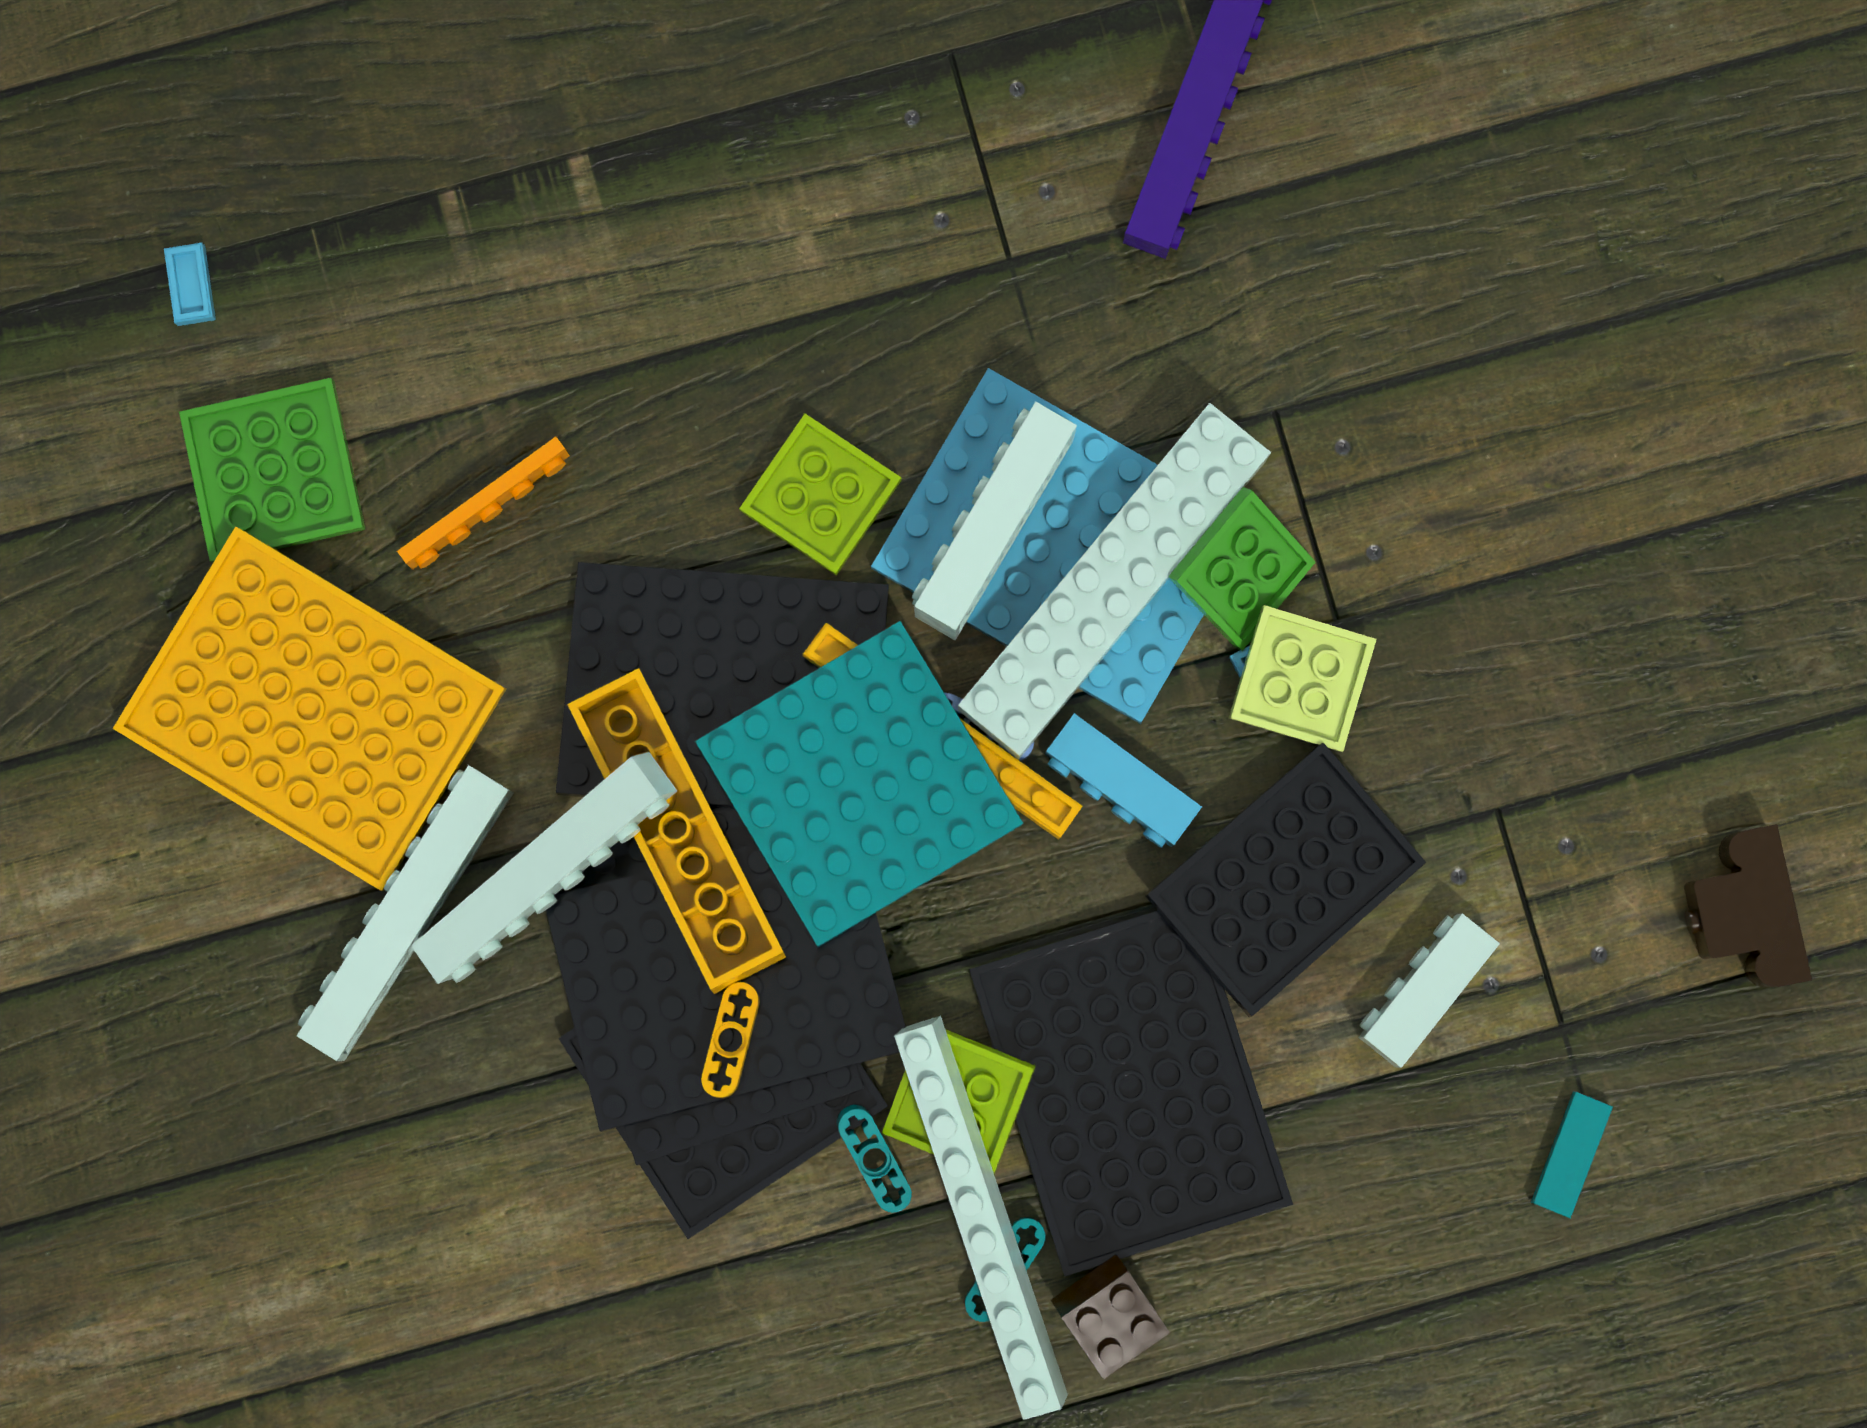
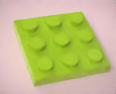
[739,414,902,575]
[882,1029,1036,1175]

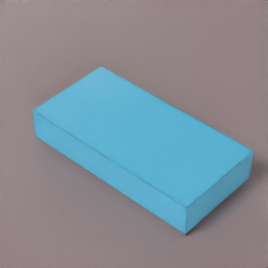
[164,242,216,326]

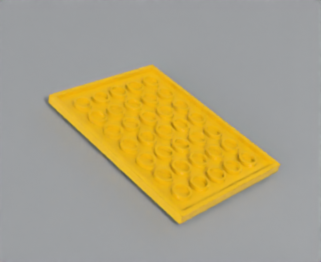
[113,526,506,891]

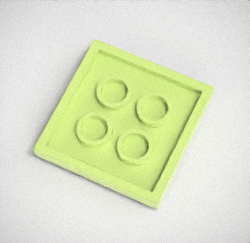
[1229,605,1377,752]

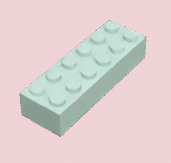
[912,402,1077,641]

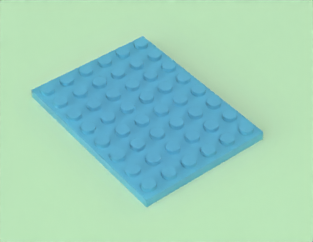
[871,368,1203,724]

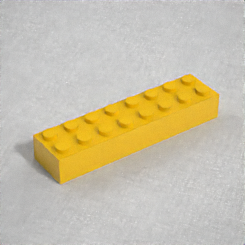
[567,668,786,994]

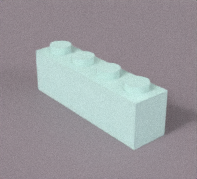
[1358,913,1500,1068]

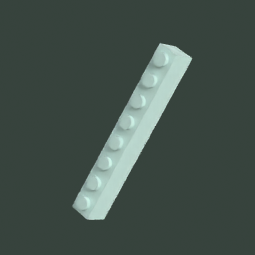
[411,752,677,984]
[297,765,514,1061]

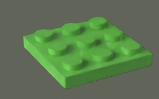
[1168,487,1316,651]

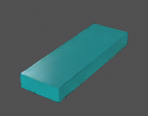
[1531,1091,1613,1219]

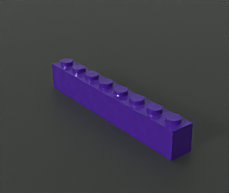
[1123,0,1272,259]

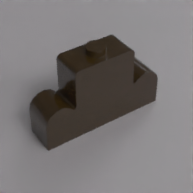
[1684,824,1812,987]

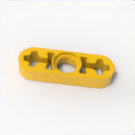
[701,982,760,1098]

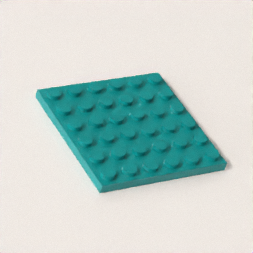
[695,621,1023,947]

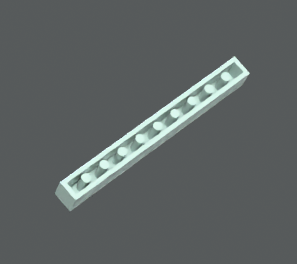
[894,1016,1068,1420]

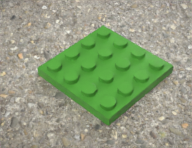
[179,378,366,563]

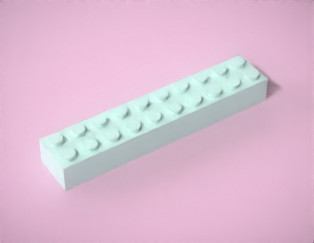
[958,403,1271,760]

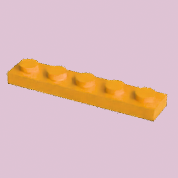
[397,437,570,569]

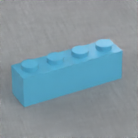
[1045,713,1202,848]

